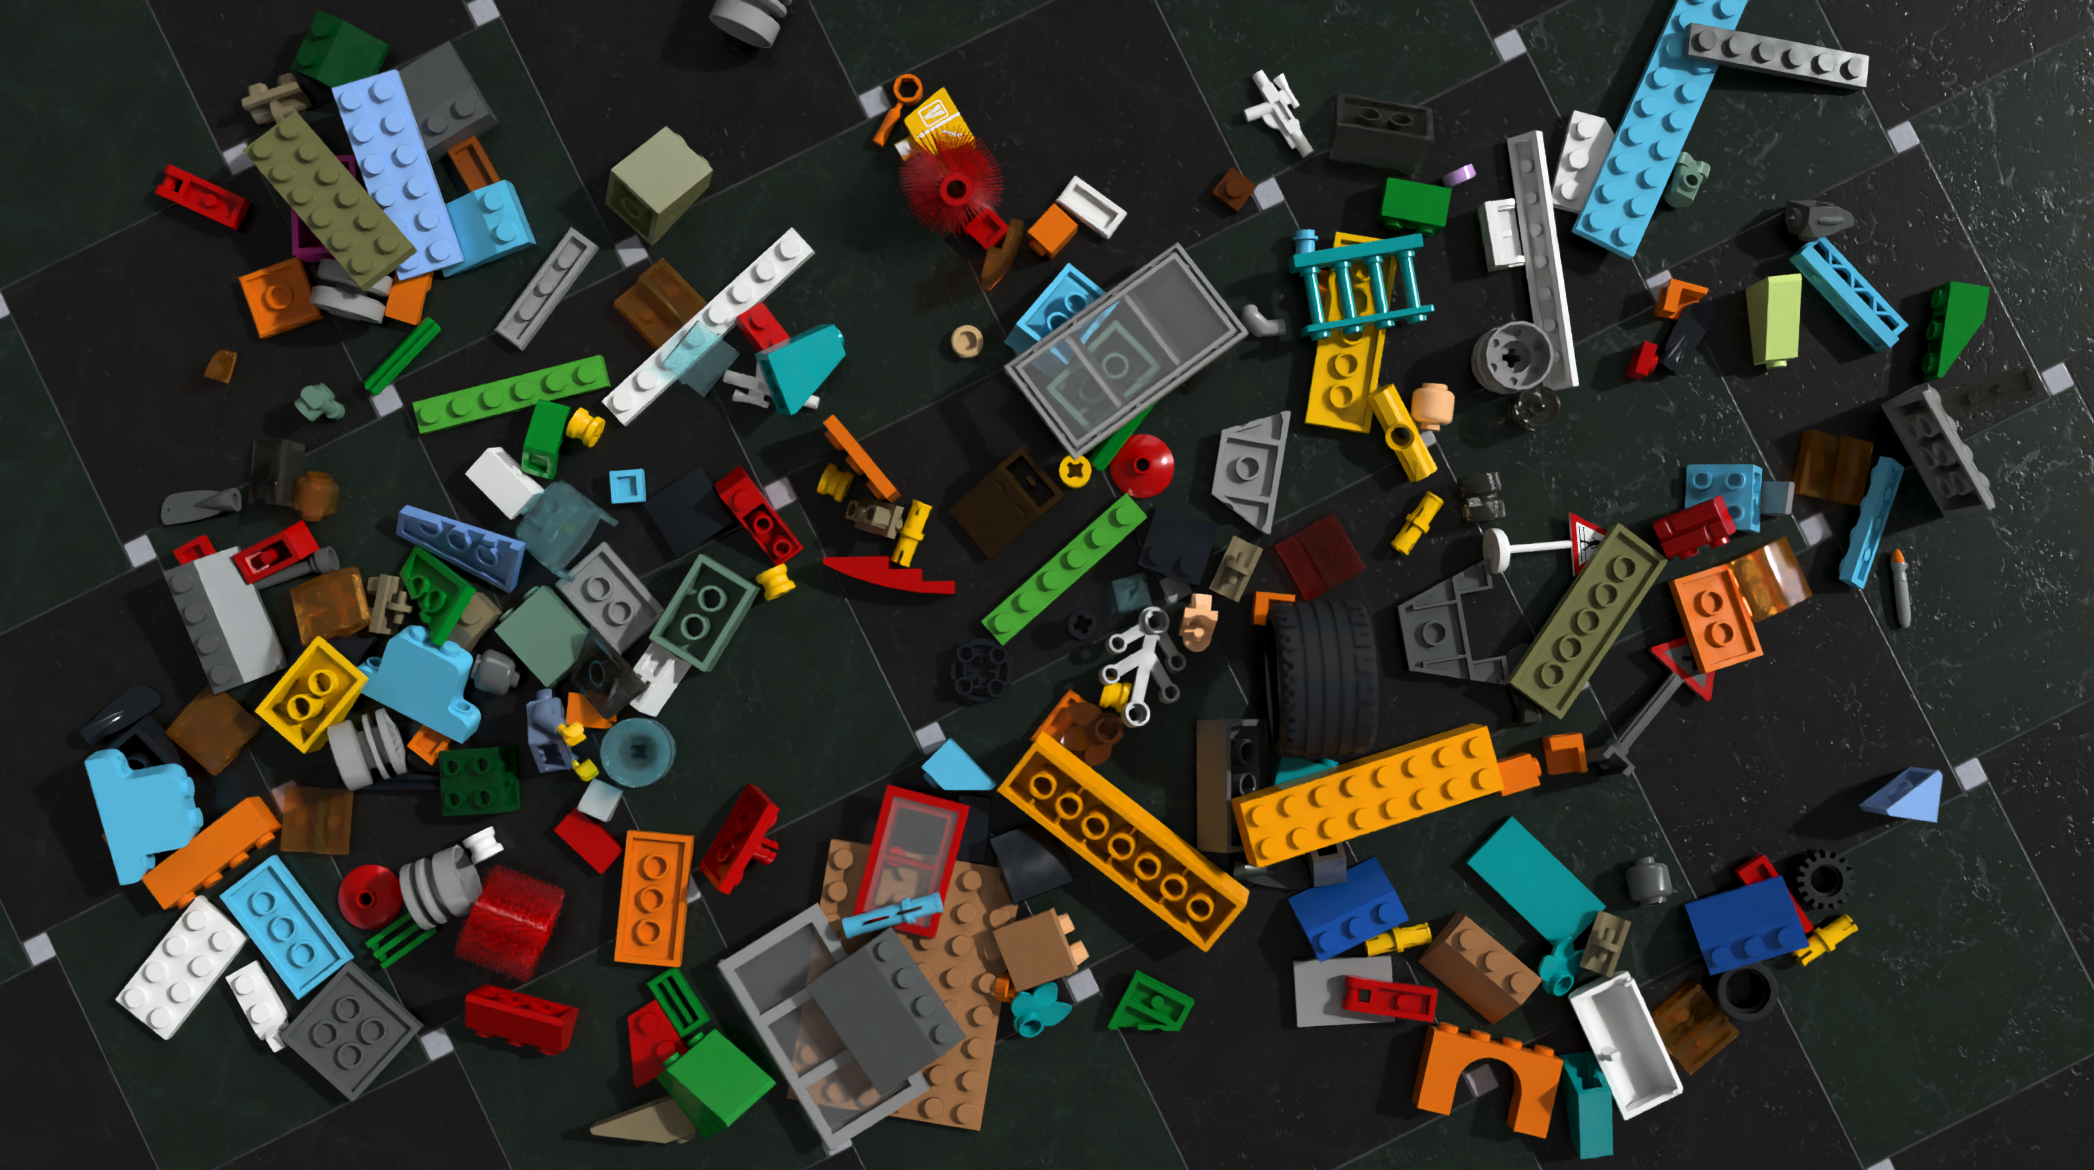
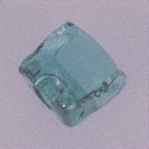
[515,479,618,583]

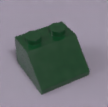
[290,10,390,91]

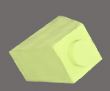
[1745,274,1802,369]

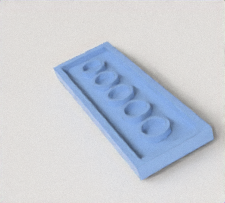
[331,69,465,281]

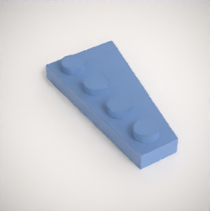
[396,505,526,593]

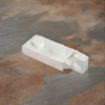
[225,960,290,1053]

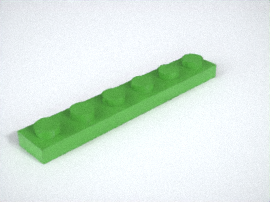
[413,355,611,435]
[981,493,1147,646]

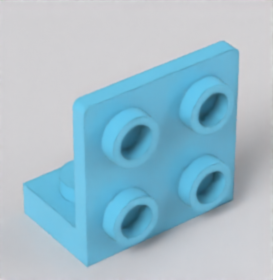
[1685,464,1762,533]

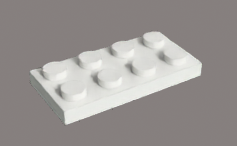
[115,895,251,1040]

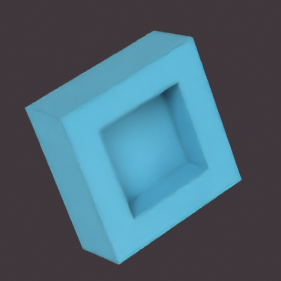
[609,469,646,505]

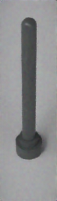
[255,546,339,591]

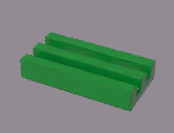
[366,912,440,969]
[646,967,710,1039]

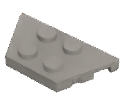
[1211,411,1291,535]

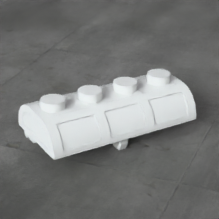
[1568,971,1683,1121]

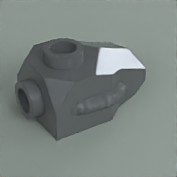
[1785,200,1855,242]

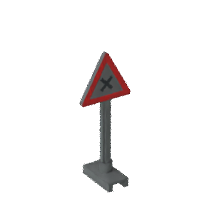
[1585,636,1715,781]

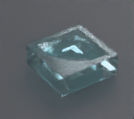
[1112,573,1152,614]

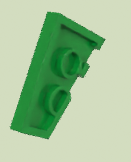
[399,546,477,646]

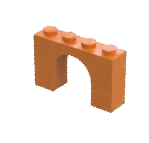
[1411,1022,1563,1138]

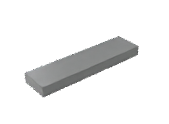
[495,227,599,350]

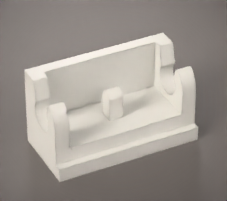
[1478,198,1525,272]
[465,447,546,520]
[616,641,692,717]

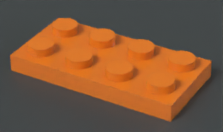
[614,830,694,967]

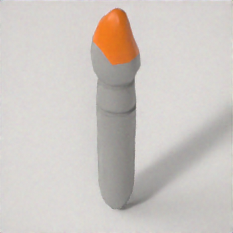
[1890,549,1911,629]

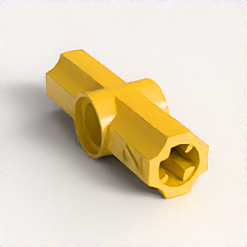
[1367,383,1437,482]

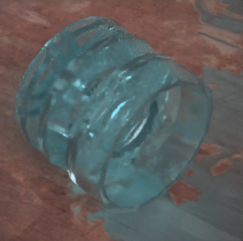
[600,717,676,788]

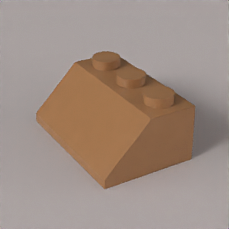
[1417,911,1542,1025]

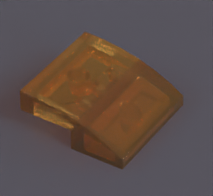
[981,218,1025,291]
[614,257,707,350]
[1794,429,1874,507]
[1727,536,1813,623]
[290,566,372,647]
[165,684,262,776]
[280,785,354,855]
[1650,979,1740,1076]

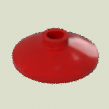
[1110,434,1174,498]
[338,864,404,930]

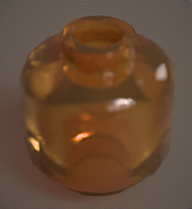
[292,471,340,521]

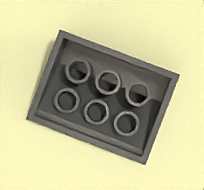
[399,41,499,164]
[805,927,967,1096]

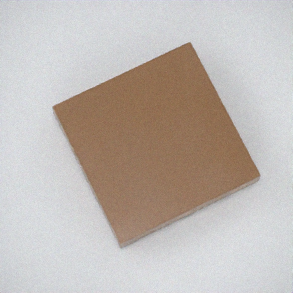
[992,907,1078,992]

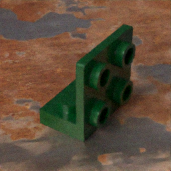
[439,745,521,816]

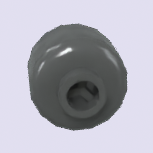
[469,649,521,696]
[1625,857,1673,907]

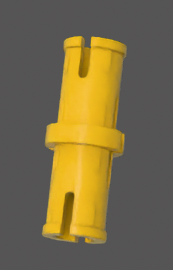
[1390,491,1444,556]
[890,499,932,567]
[1791,913,1858,967]
[1363,922,1432,957]

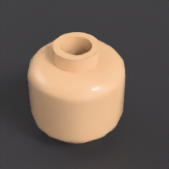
[1410,383,1455,431]

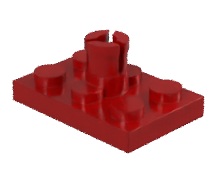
[699,783,780,895]

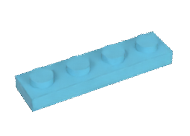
[1839,456,1904,589]

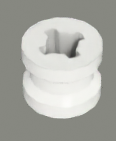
[462,826,504,864]

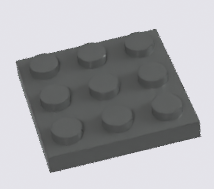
[279,961,424,1102]

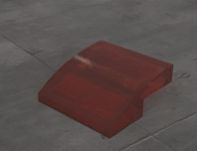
[1275,512,1366,602]

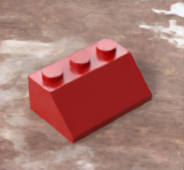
[465,983,579,1055]

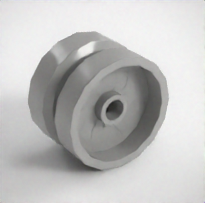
[309,258,393,324]

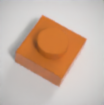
[407,724,455,766]

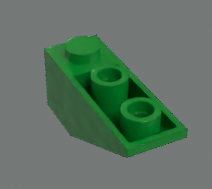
[1922,281,1990,382]

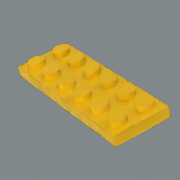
[1304,232,1397,434]

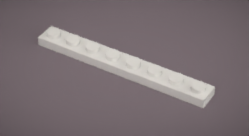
[1507,130,1579,392]
[602,227,815,426]

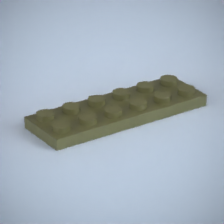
[243,110,418,292]
[1506,522,1669,720]

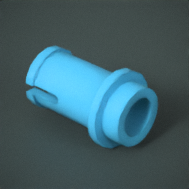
[1292,229,1318,254]

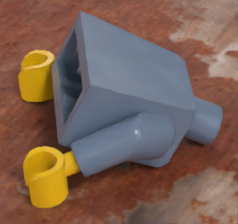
[527,689,599,782]

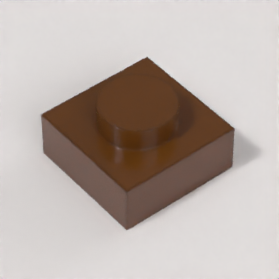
[1211,167,1257,214]

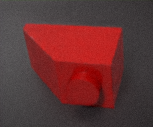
[232,520,319,584]

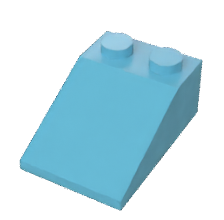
[442,180,537,278]
[1005,263,1118,381]

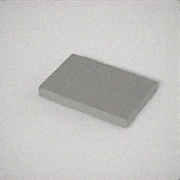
[555,542,665,657]
[1292,954,1395,1027]

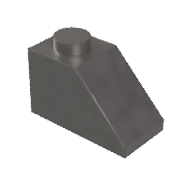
[1306,842,1347,887]

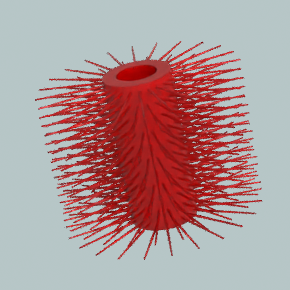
[899,125,1004,238]
[456,865,565,983]

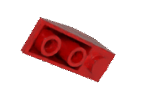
[714,466,804,566]

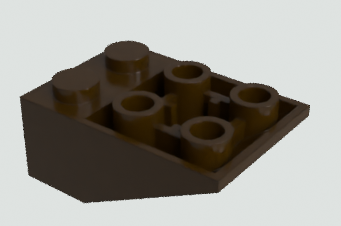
[949,445,1065,560]

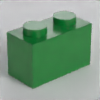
[1376,177,1452,236]

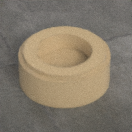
[951,325,984,359]

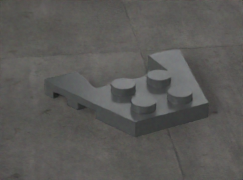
[1396,560,1509,685]

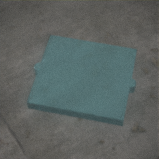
[662,320,740,397]

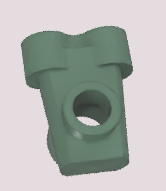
[1663,152,1710,208]
[294,383,345,422]

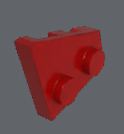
[628,999,689,1089]

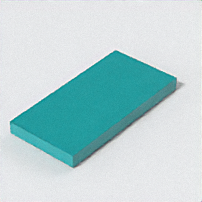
[1465,815,1606,947]

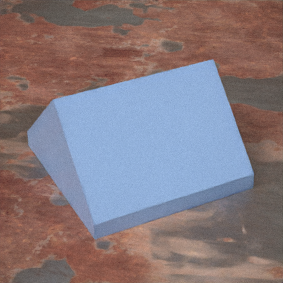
[1859,767,1943,822]

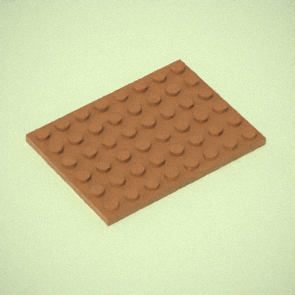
[787,838,1018,1131]

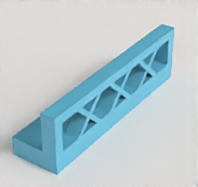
[1789,237,1908,353]

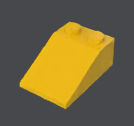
[255,636,369,754]

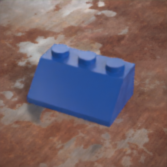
[1287,856,1409,963]
[1684,875,1810,975]

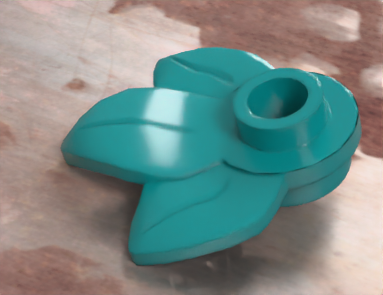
[1538,936,1585,996]
[1011,983,1072,1038]

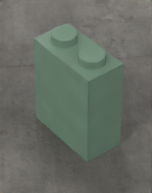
[494,586,602,688]

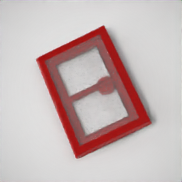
[853,784,970,939]

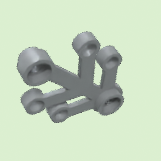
[1098,606,1186,728]

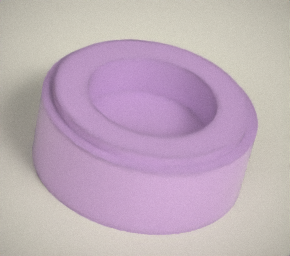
[1442,164,1476,188]

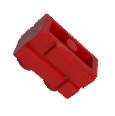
[1653,495,1736,560]

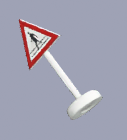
[1483,512,1607,576]

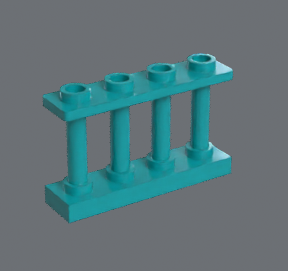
[1288,233,1435,341]

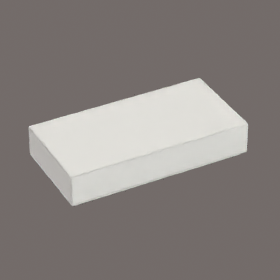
[1056,175,1127,240]

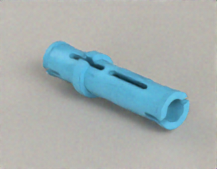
[842,892,943,939]

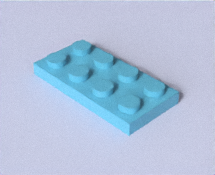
[219,855,354,1000]

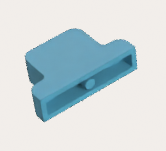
[357,625,481,744]
[84,749,203,886]

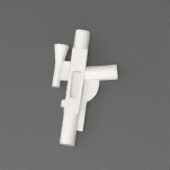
[1243,70,1314,158]
[723,361,820,409]

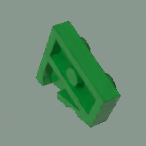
[1107,970,1194,1031]

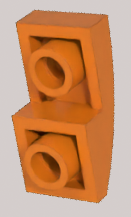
[384,271,434,325]

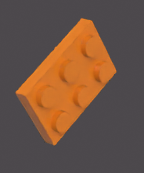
[823,415,901,504]
[1668,563,1764,675]

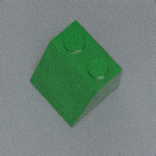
[656,1029,776,1139]

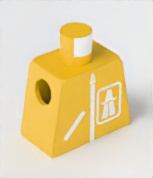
[894,87,976,162]

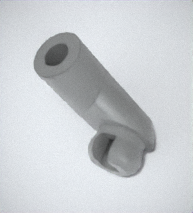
[1241,305,1286,337]

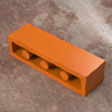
[141,796,282,910]

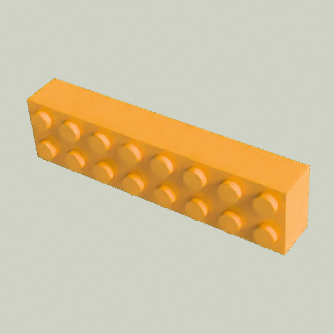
[1230,723,1504,868]
[997,731,1250,953]

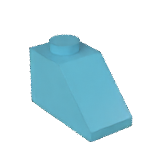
[922,738,996,790]

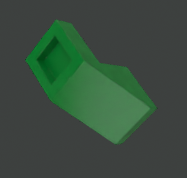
[521,399,571,480]

